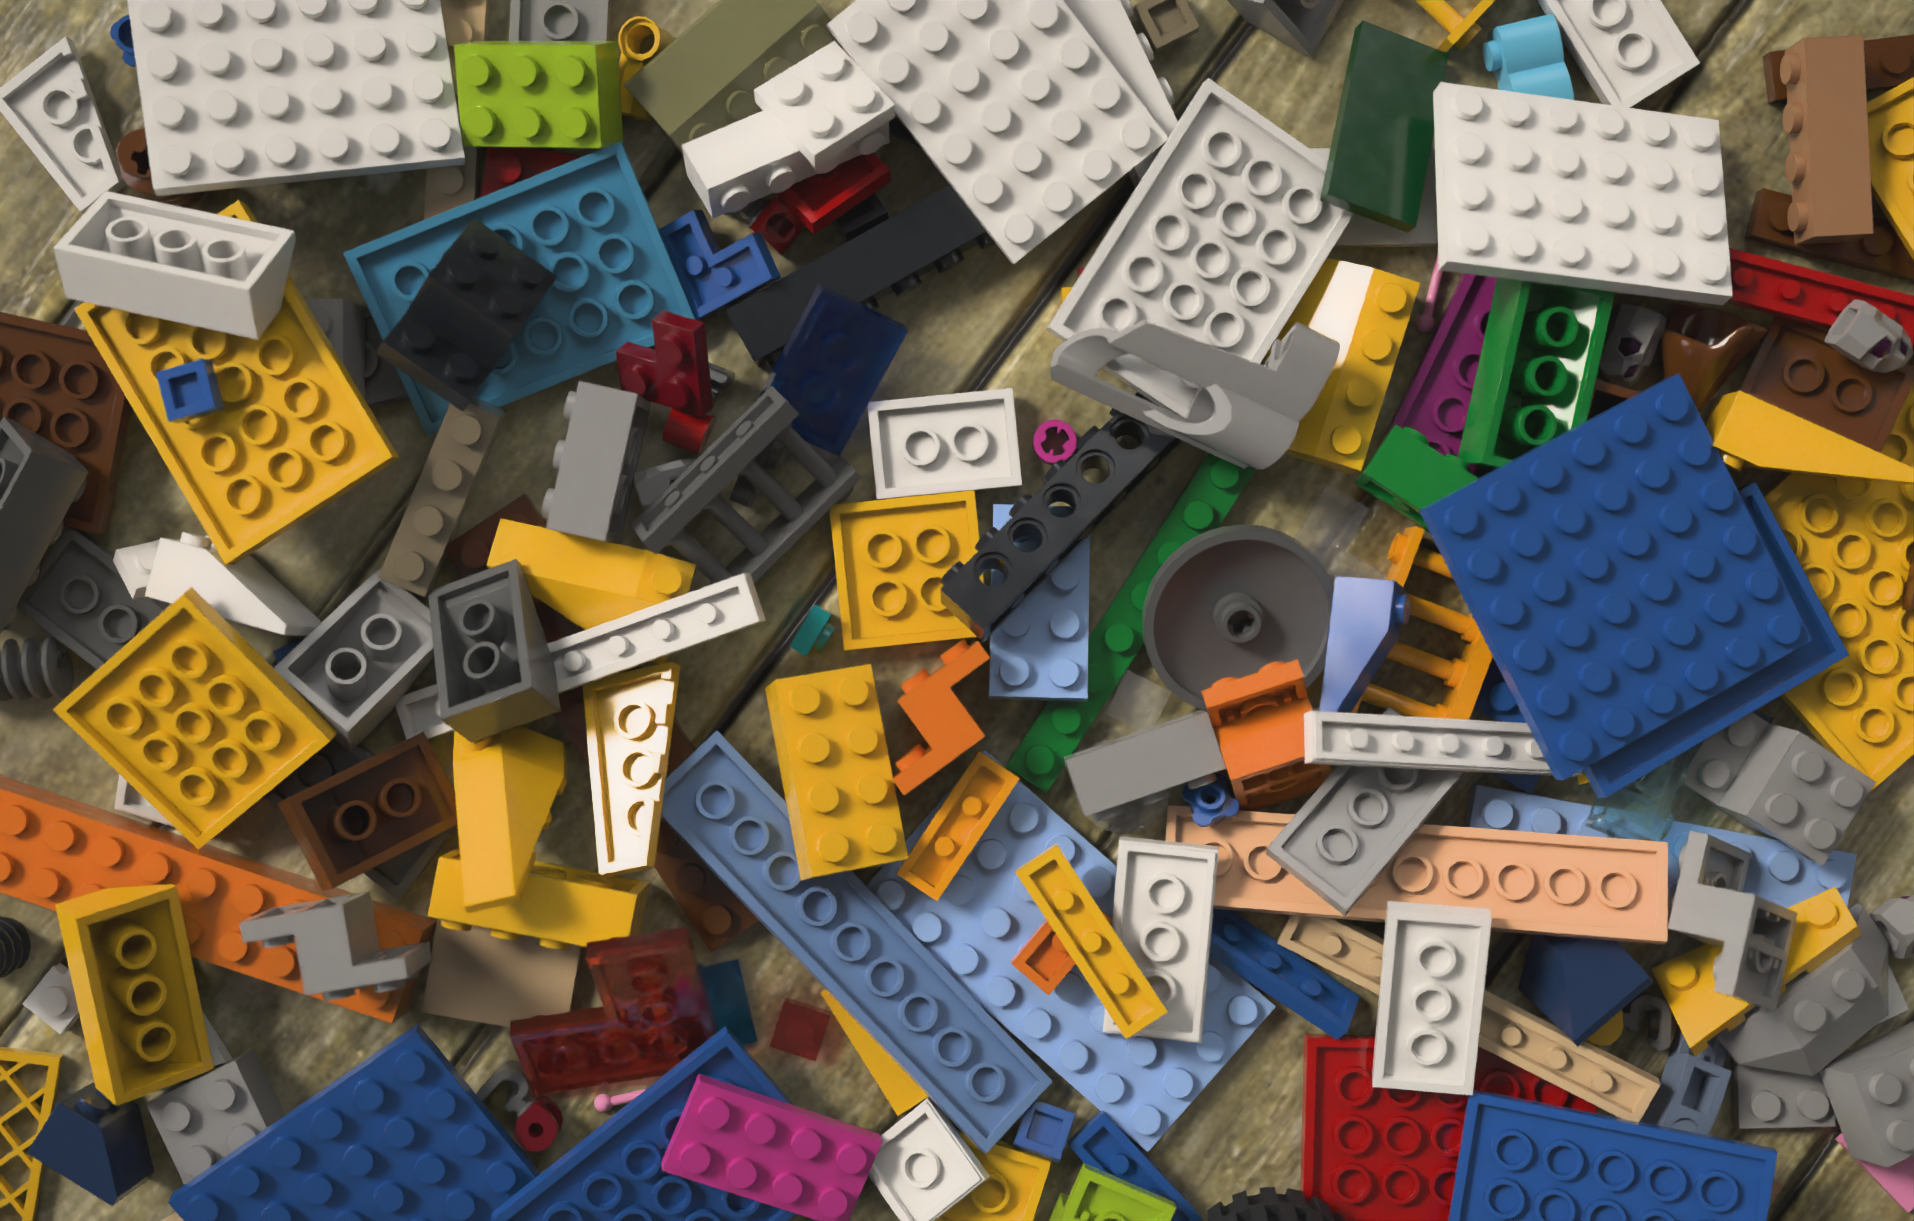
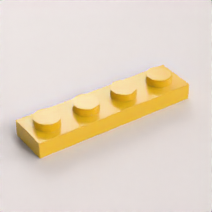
[1015,843,1168,1040]

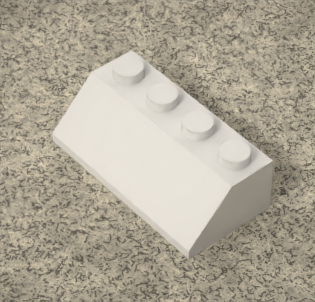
[53,191,296,339]

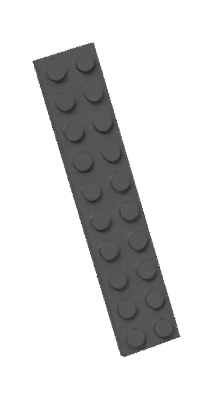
[17,528,458,900]

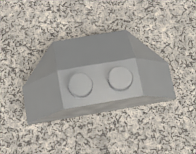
[1716,903,1888,1076]

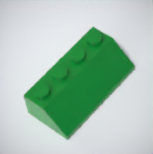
[1458,278,1615,472]

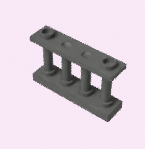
[631,386,862,587]

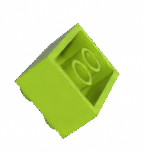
[454,41,623,148]

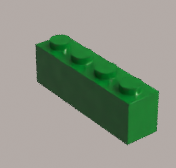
[1354,425,1478,532]

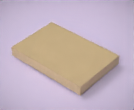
[421,918,583,1037]

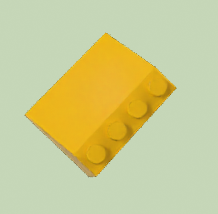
[1260,258,1421,474]

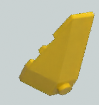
[487,518,696,665]
[453,726,567,913]

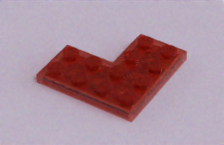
[510,927,719,1096]

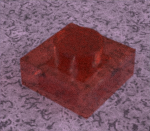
[770,997,831,1061]

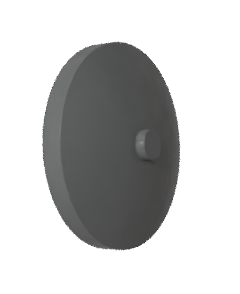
[1142,525,1334,711]

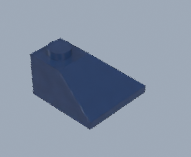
[1518,934,1653,1047]

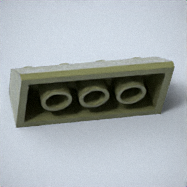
[624,0,842,157]

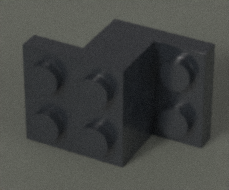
[376,218,558,412]

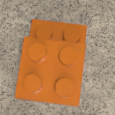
[892,638,990,795]
[1201,659,1331,811]

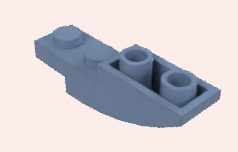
[1639,1024,1732,1135]

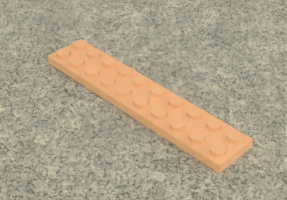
[1165,805,1668,945]

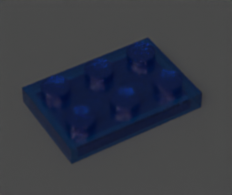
[757,284,908,457]

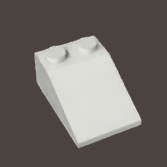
[145,532,322,636]

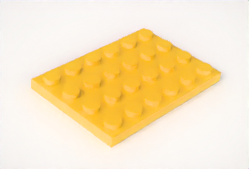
[74,200,399,565]

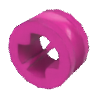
[1032,419,1077,464]

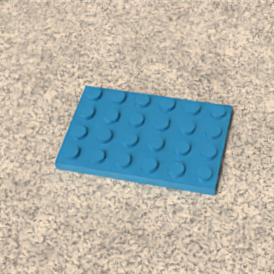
[343,141,696,436]

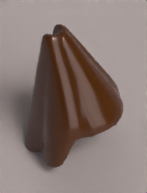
[1661,300,1768,413]

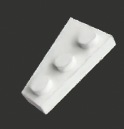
[0,36,126,213]

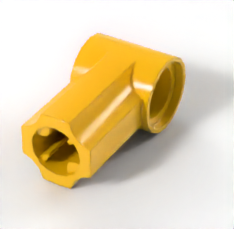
[618,16,674,122]

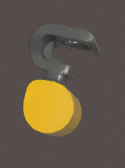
[1587,990,1672,1051]

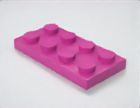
[661,1074,883,1221]

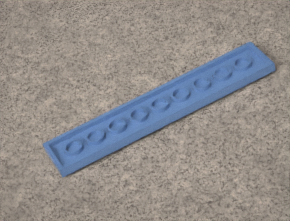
[661,731,1053,1153]

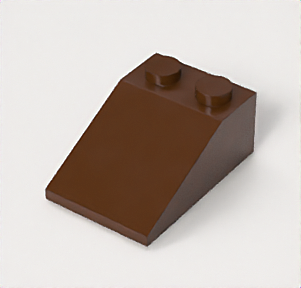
[278,732,458,891]

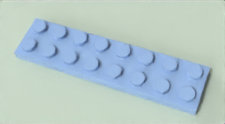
[1464,783,1857,918]

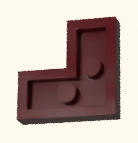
[616,311,713,417]

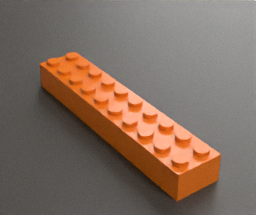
[0,775,437,1023]

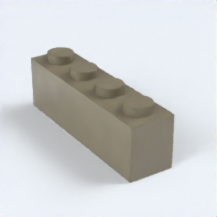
[378,396,507,597]

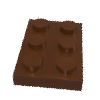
[1739,315,1914,453]

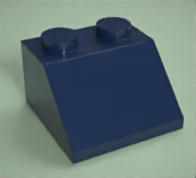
[27,1082,154,1206]

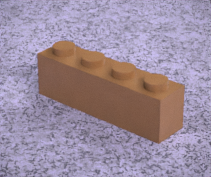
[1780,35,1874,245]

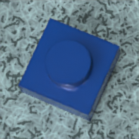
[156,359,225,424]
[1014,1100,1075,1164]

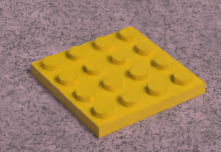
[53,586,337,850]

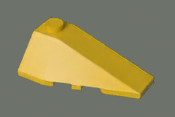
[1706,391,1914,485]

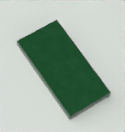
[1320,21,1449,233]

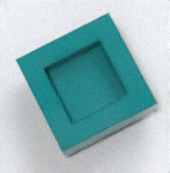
[789,604,836,656]

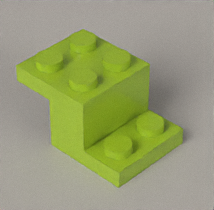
[1048,1163,1176,1221]

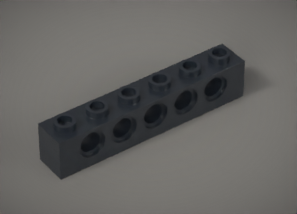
[940,392,1183,642]

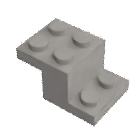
[1671,712,1876,866]
[1668,831,1797,1011]
[239,891,432,1001]

